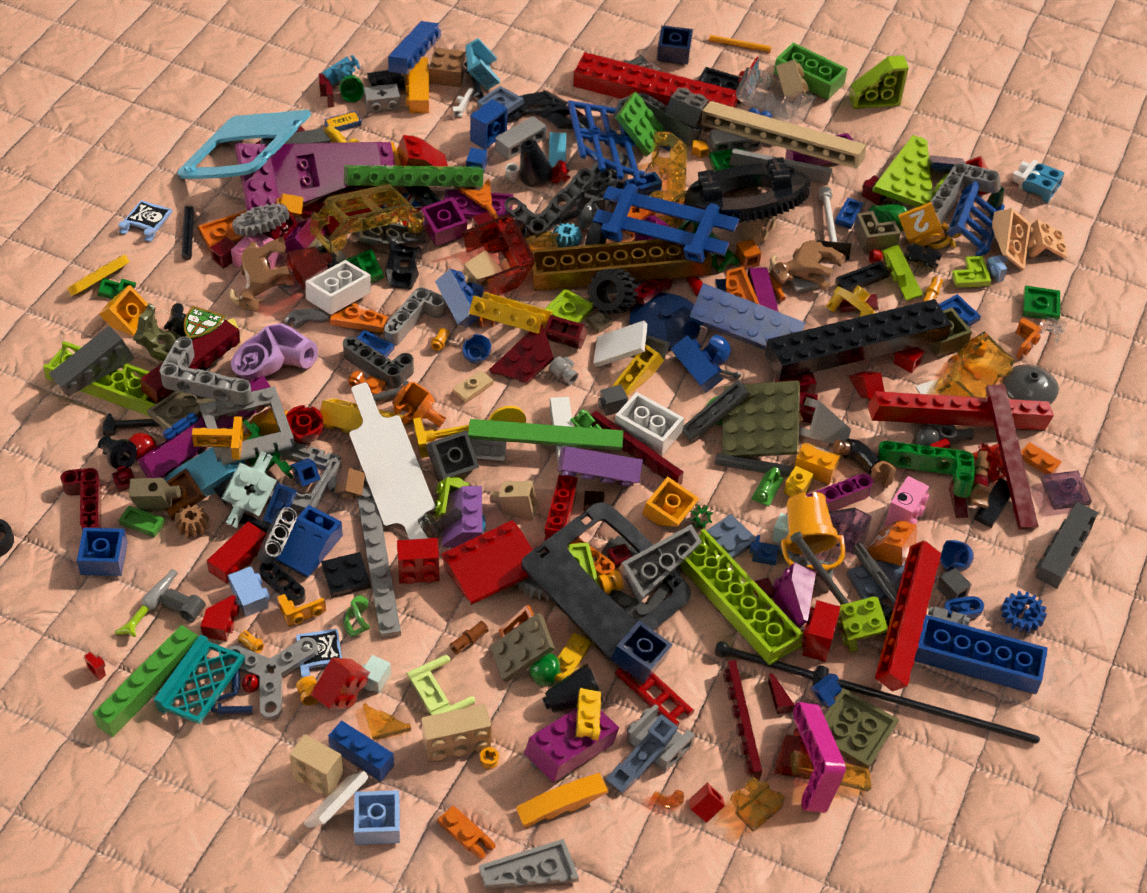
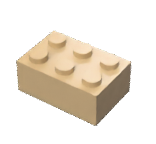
[421,704,491,761]

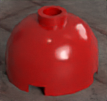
[286,405,323,444]

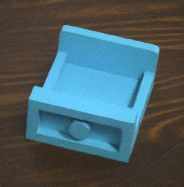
[465,38,500,91]

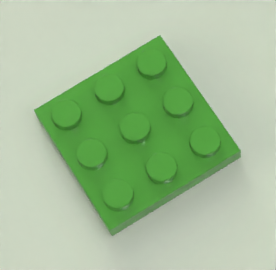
[615,92,665,157]

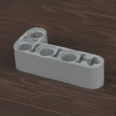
[384,287,445,346]

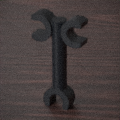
[463,61,485,100]

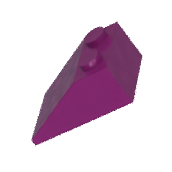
[773,562,816,635]

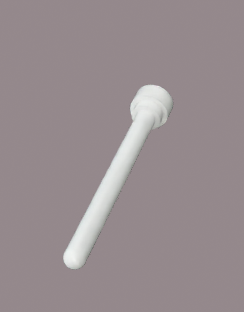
[818,186,837,242]

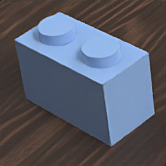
[228,567,270,617]

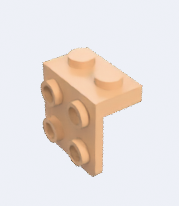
[1027,219,1067,258]

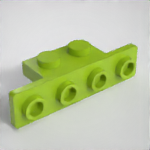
[882,245,923,302]

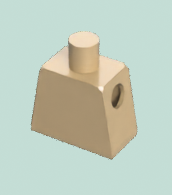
[464,251,504,290]
[490,481,538,520]

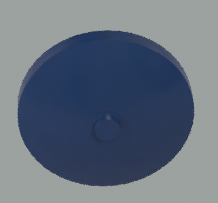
[629,293,701,351]

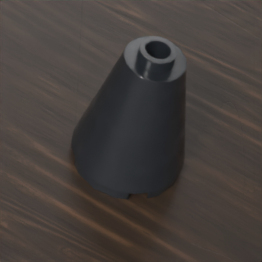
[519,139,553,187]
[542,663,604,712]

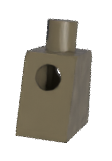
[129,478,181,512]

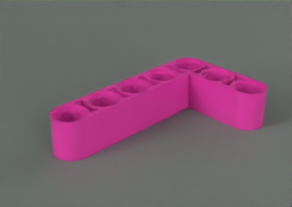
[793,702,845,813]

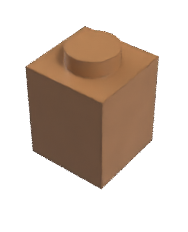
[335,468,365,500]

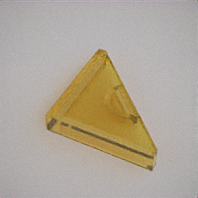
[363,703,411,740]

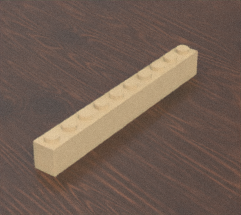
[701,101,866,169]

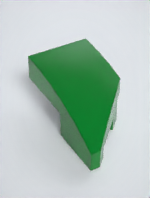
[97,278,136,299]

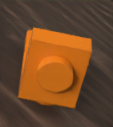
[1016,317,1042,360]

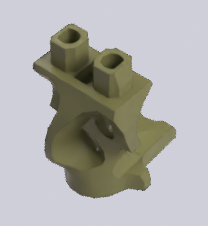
[133,303,195,361]

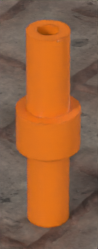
[768,272,786,302]

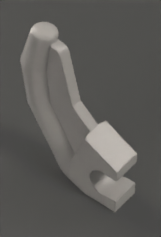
[284,308,330,329]

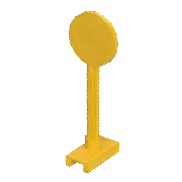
[413,406,526,458]

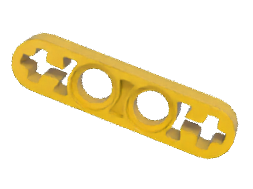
[67,254,130,296]

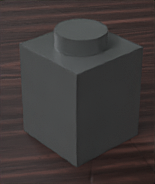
[598,385,628,416]
[937,568,972,600]

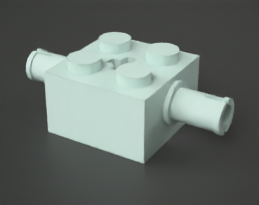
[221,451,277,528]

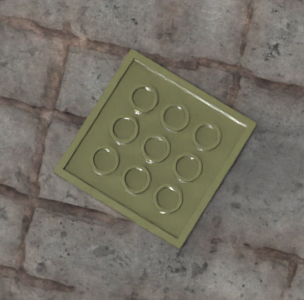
[722,381,800,458]

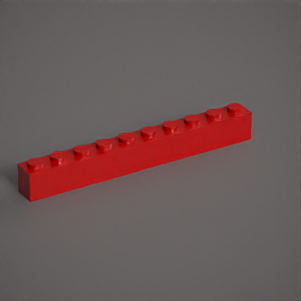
[868,391,1054,430]

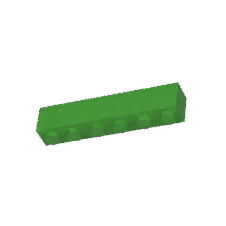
[93,625,198,737]

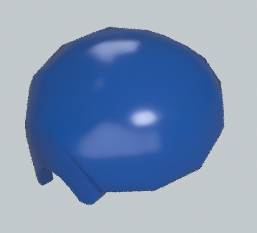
[462,334,492,363]

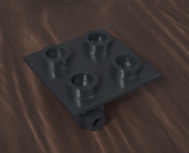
[367,70,406,91]

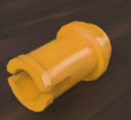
[431,328,450,351]
[238,630,264,654]

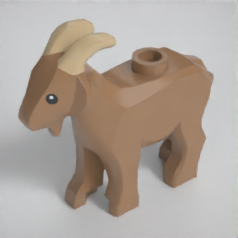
[229,237,295,312]
[769,240,846,291]

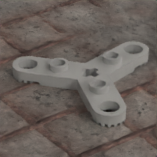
[225,637,318,720]

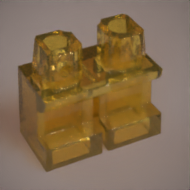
[730,777,785,832]

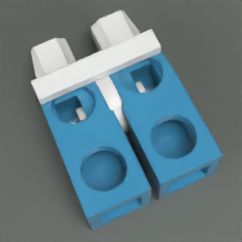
[1011,160,1065,203]

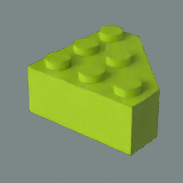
[849,55,909,109]

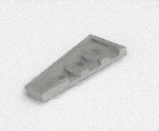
[479,839,579,889]

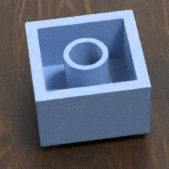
[354,790,400,845]

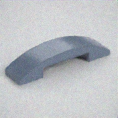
[606,714,678,794]

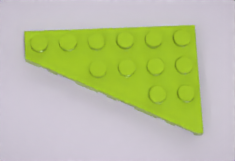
[872,135,933,207]

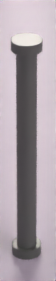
[790,531,849,605]

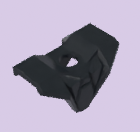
[385,241,423,289]

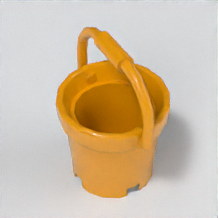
[781,492,845,573]

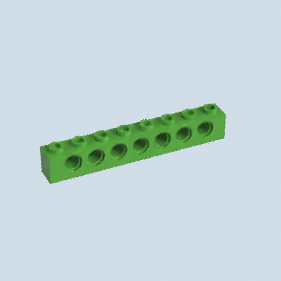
[344,165,484,187]

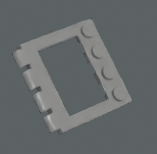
[199,386,294,465]
[246,441,342,512]

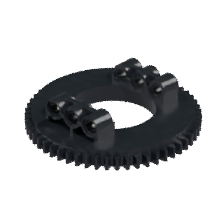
[682,157,811,223]

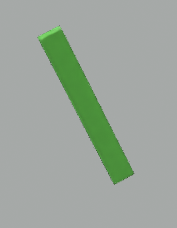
[468,419,623,451]

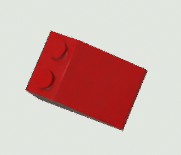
[397,135,448,166]

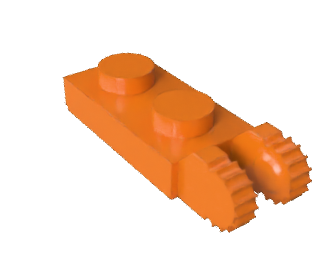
[437,805,496,860]

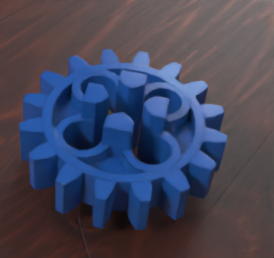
[1001,591,1047,633]

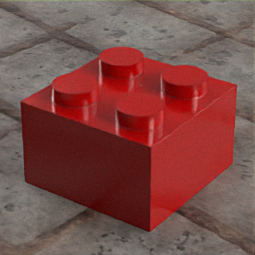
[397,538,440,584]
[801,600,841,662]
[310,658,370,709]

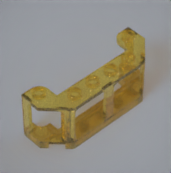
[648,131,688,227]
[310,184,424,253]

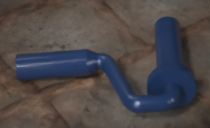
[210,669,252,718]

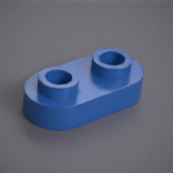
[943,596,984,618]

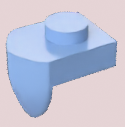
[987,255,1008,282]

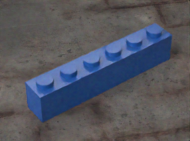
[388,21,441,74]

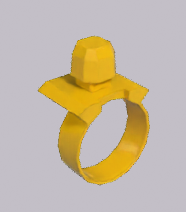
[928,223,962,249]

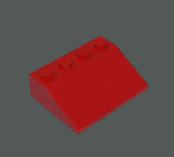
[441,520,533,605]

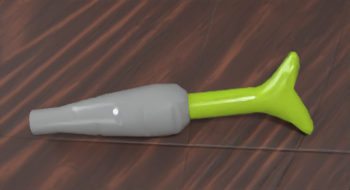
[114,569,178,637]

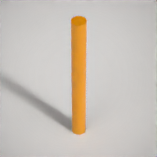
[709,35,772,53]

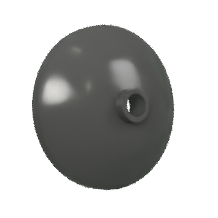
[1003,364,1059,404]

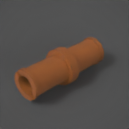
[449,621,489,655]

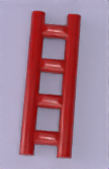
[615,668,695,726]

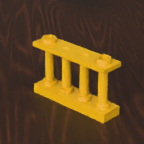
[469,292,553,333]

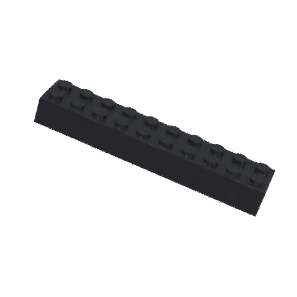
[765,299,952,381]

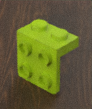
[837,596,888,652]

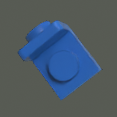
[749,535,779,566]

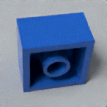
[470,99,508,150]
[77,528,128,576]

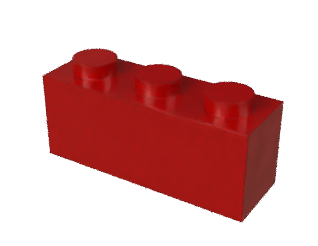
[207,522,266,584]

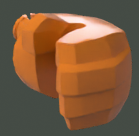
[392,382,446,428]

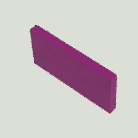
[444,189,514,223]

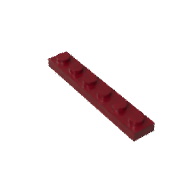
[591,410,684,485]
[723,660,762,782]

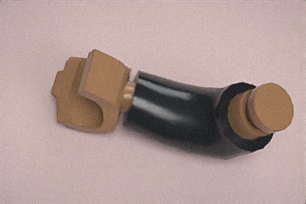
[833,438,896,489]

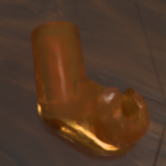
[651,790,685,809]

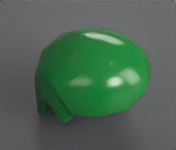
[339,75,364,103]
[529,653,561,687]

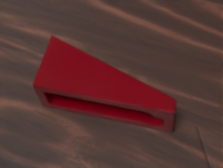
[949,480,968,518]
[767,673,795,714]

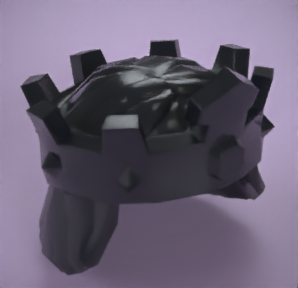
[164,303,187,337]

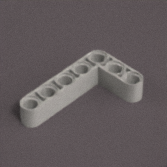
[931,163,1001,225]

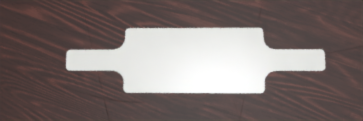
[349,383,435,540]

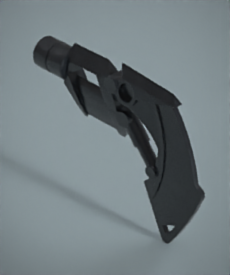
[507,90,596,129]

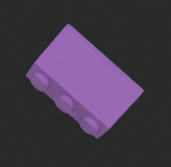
[442,486,482,547]

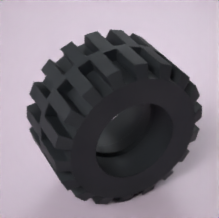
[587,269,637,314]

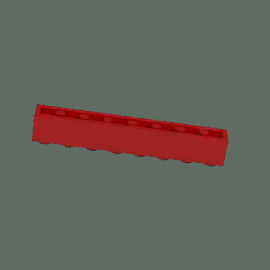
[875,540,941,692]

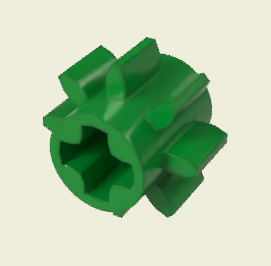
[688,504,713,528]

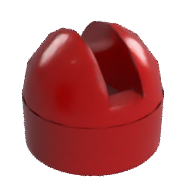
[869,249,883,263]
[242,674,259,693]

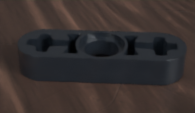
[259,562,306,605]

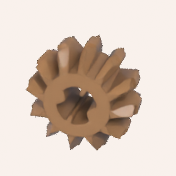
[174,504,209,539]

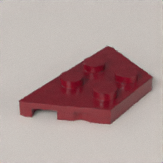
[489,323,554,384]

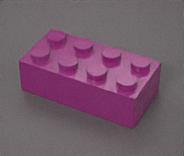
[524,708,620,783]

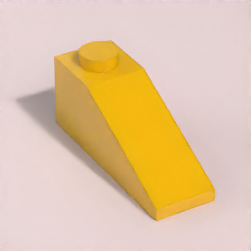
[612,344,664,397]

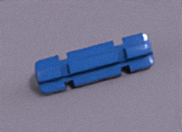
[163,412,199,440]

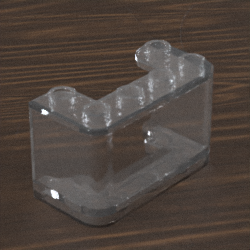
[736,67,817,124]

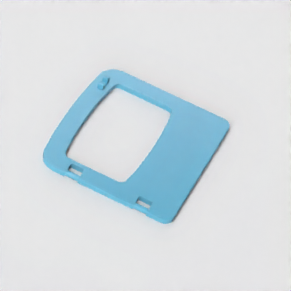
[177,110,311,179]

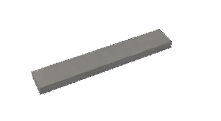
[729,149,832,184]

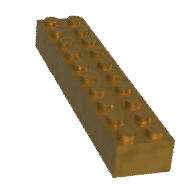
[530,239,712,291]

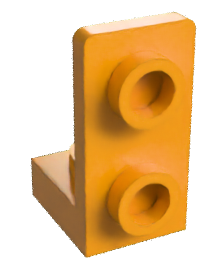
[277,594,326,627]

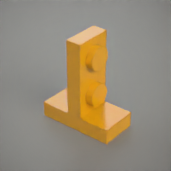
[192,417,244,460]

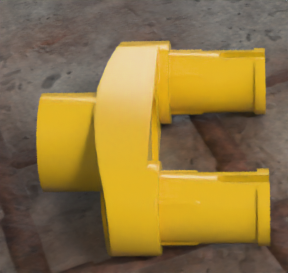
[825,285,875,317]

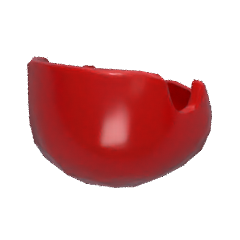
[128,433,157,460]

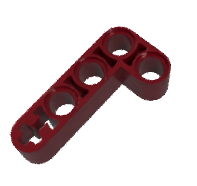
[60,468,102,531]

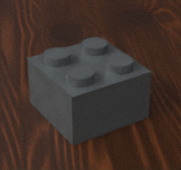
[665,88,709,127]
[426,431,479,481]

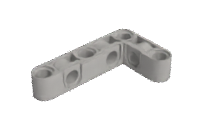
[160,337,252,405]

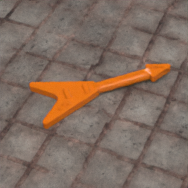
[459,179,508,237]

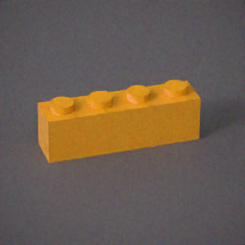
[406,57,429,113]

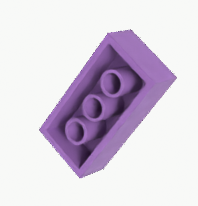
[557,446,643,487]

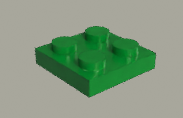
[1023,285,1060,321]

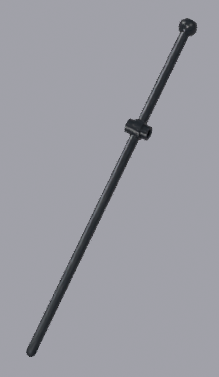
[715,641,1040,744]

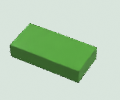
[119,506,165,537]

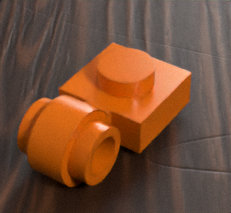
[348,370,386,395]

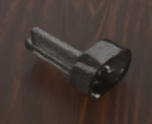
[418,507,463,538]

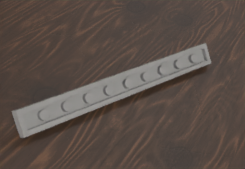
[357,471,401,638]

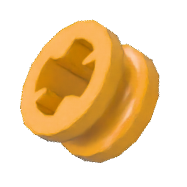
[480,747,499,769]

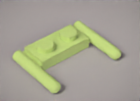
[406,655,476,715]

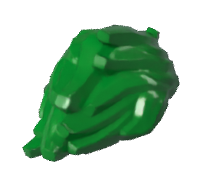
[868,204,908,231]

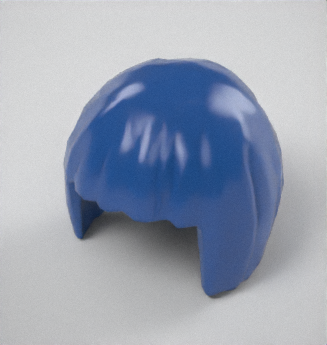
[701,335,731,366]
[940,540,974,572]

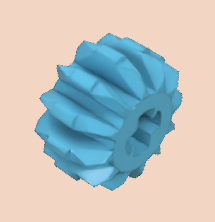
[552,222,582,248]

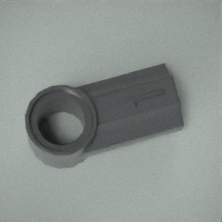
[161,588,206,622]

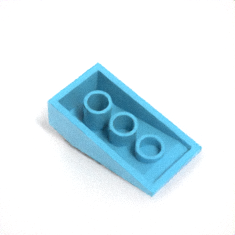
[163,447,246,497]

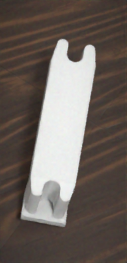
[453,88,474,118]

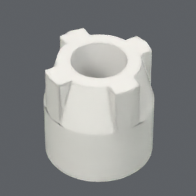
[505,163,519,182]

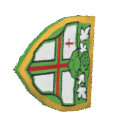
[184,306,226,339]

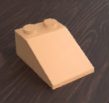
[992,208,1031,270]

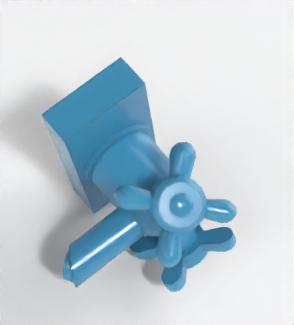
[321,55,361,86]

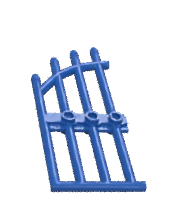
[567,100,645,186]

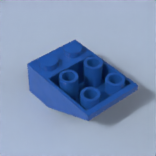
[275,505,343,577]

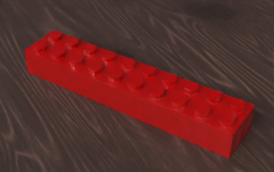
[573,52,739,120]

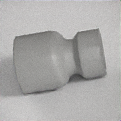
[549,356,579,385]

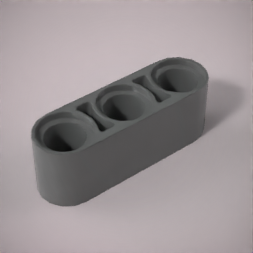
[258,507,297,564]

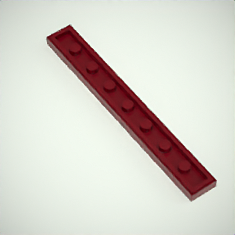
[985,384,1039,530]

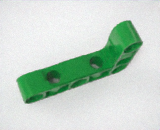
[877,441,975,498]

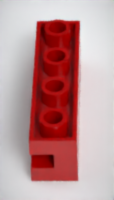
[544,475,578,541]

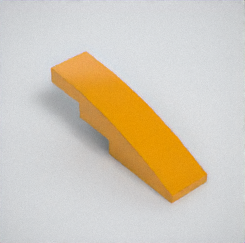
[516,773,609,828]

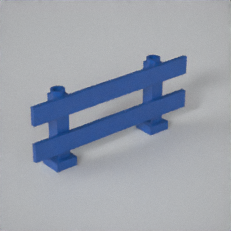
[593,183,739,263]

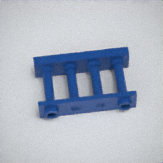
[946,181,1005,256]

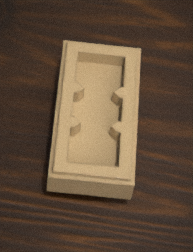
[453,370,493,403]

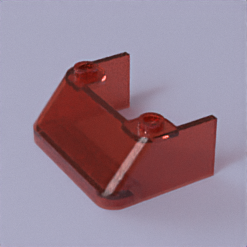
[462,215,535,296]

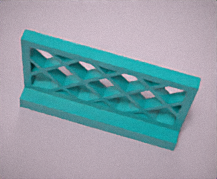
[154,634,245,724]

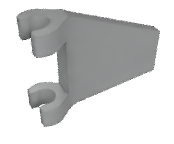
[799,398,851,444]

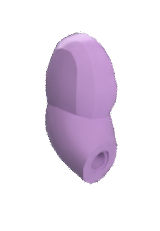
[231,323,318,382]

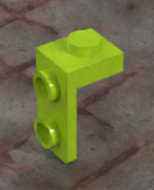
[433,477,469,519]

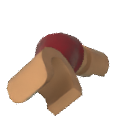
[969,451,992,509]

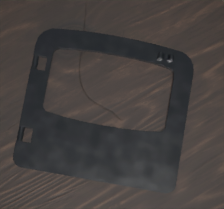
[521,503,691,662]

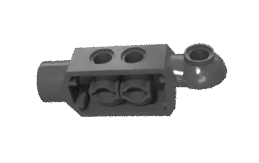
[575,152,630,230]

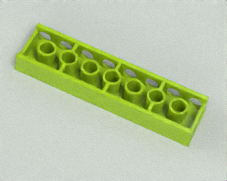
[43,341,175,416]
[680,529,803,665]

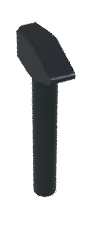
[103,413,160,436]

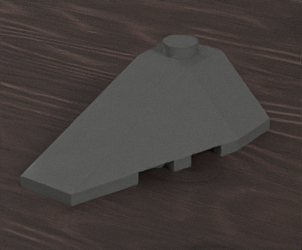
[352,216,426,246]

